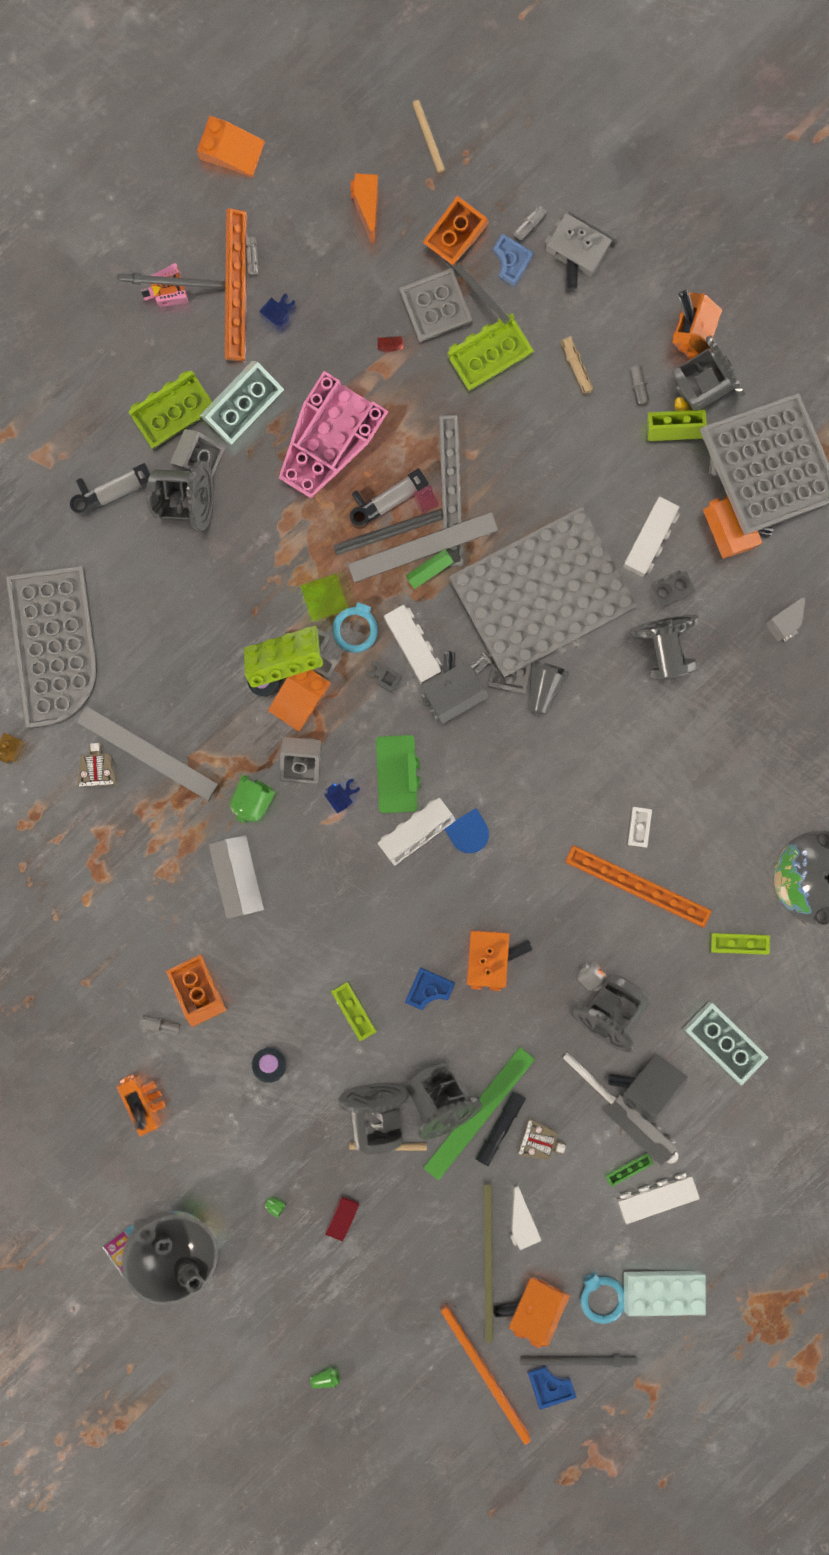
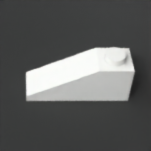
[510,1184,541,1250]

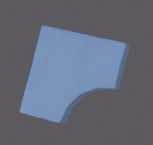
[492,233,535,286]

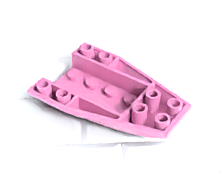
[279,371,389,498]

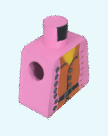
[141,263,189,307]

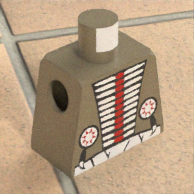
[78,743,117,787]
[518,1117,566,1160]

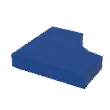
[405,967,455,1010]
[527,1365,577,1410]

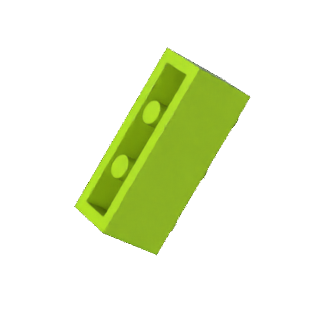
[647,410,707,441]

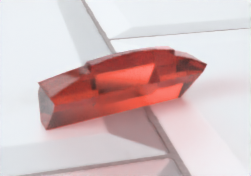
[377,336,403,352]

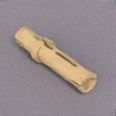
[560,337,595,394]

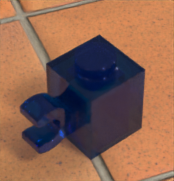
[259,294,296,331]
[324,779,360,814]

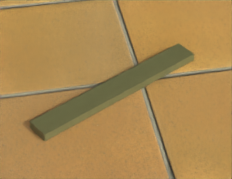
[483,1182,493,1342]

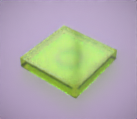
[300,574,348,622]

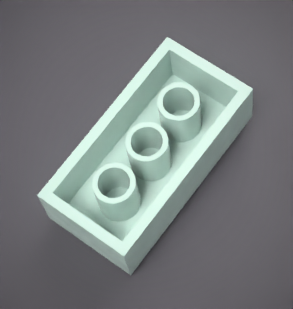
[200,360,284,445]
[683,1002,768,1085]
[624,1271,706,1316]

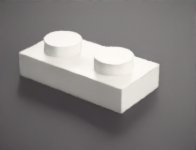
[627,807,652,848]

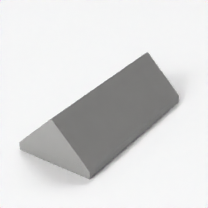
[209,835,264,919]

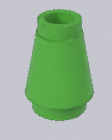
[310,1368,340,1389]

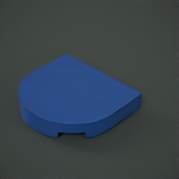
[444,808,489,853]

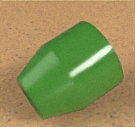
[264,1198,286,1218]

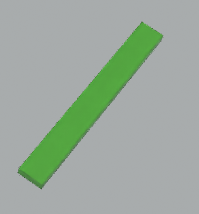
[423,1047,535,1180]

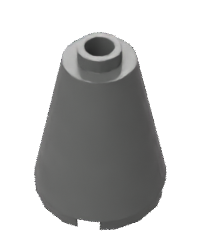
[529,661,570,716]

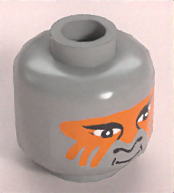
[578,963,606,991]

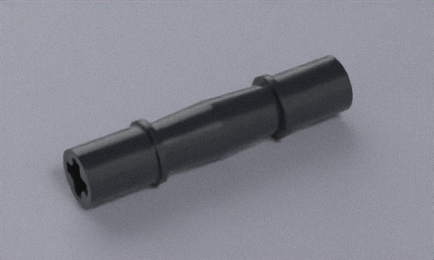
[475,1091,526,1166]

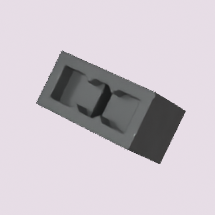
[650,570,696,610]

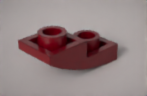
[325,1196,359,1242]

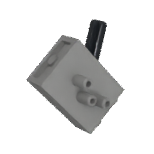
[545,213,612,290]

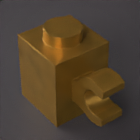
[0,733,25,764]

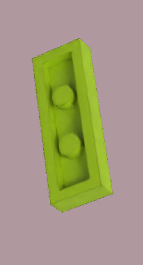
[711,933,770,955]
[331,982,377,1042]

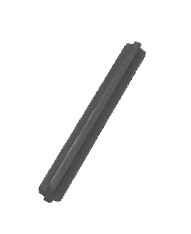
[334,510,443,555]

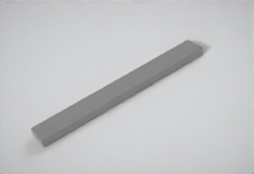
[439,415,464,567]
[348,512,498,583]
[77,706,218,801]

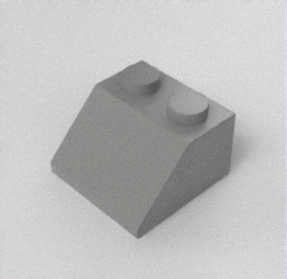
[170,429,225,477]
[765,597,805,642]
[280,737,321,784]

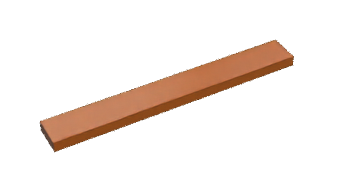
[225,208,246,362]
[565,845,712,928]
[440,1304,531,1445]

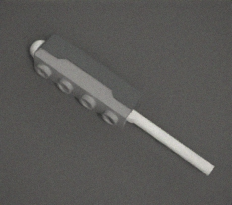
[563,1052,679,1166]

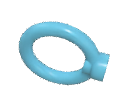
[332,602,378,653]
[581,1273,624,1324]

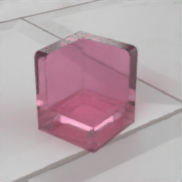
[414,485,439,514]

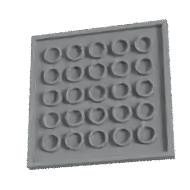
[700,393,829,535]

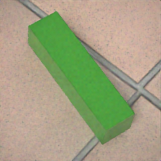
[406,549,454,589]
[605,1152,654,1187]

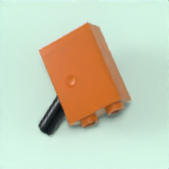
[493,1277,570,1348]

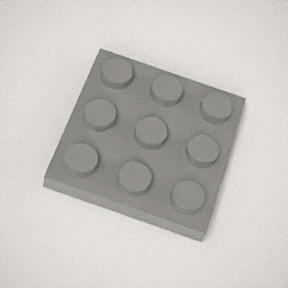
[399,268,473,343]

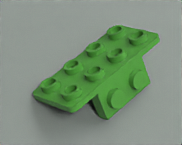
[376,735,421,813]

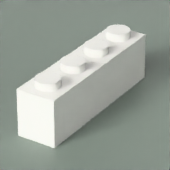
[623,496,680,577]
[384,605,443,684]
[378,798,456,866]
[617,1173,700,1224]

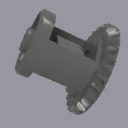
[672,335,745,411]
[146,461,214,531]
[630,615,699,679]
[573,975,650,1052]
[406,1064,482,1140]
[339,1083,409,1154]

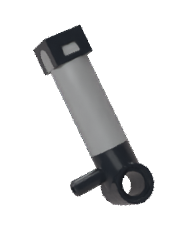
[70,463,150,517]
[350,468,429,529]

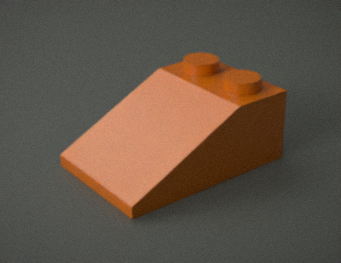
[197,115,265,177]
[350,173,378,243]
[423,196,489,265]
[268,670,331,732]
[166,954,227,1027]

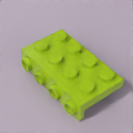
[447,313,534,392]
[128,371,212,450]
[244,626,323,687]

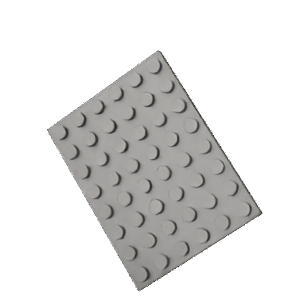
[449,506,637,678]

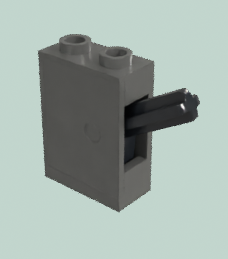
[608,1054,688,1124]

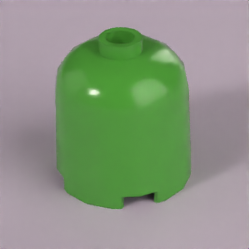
[229,775,277,824]

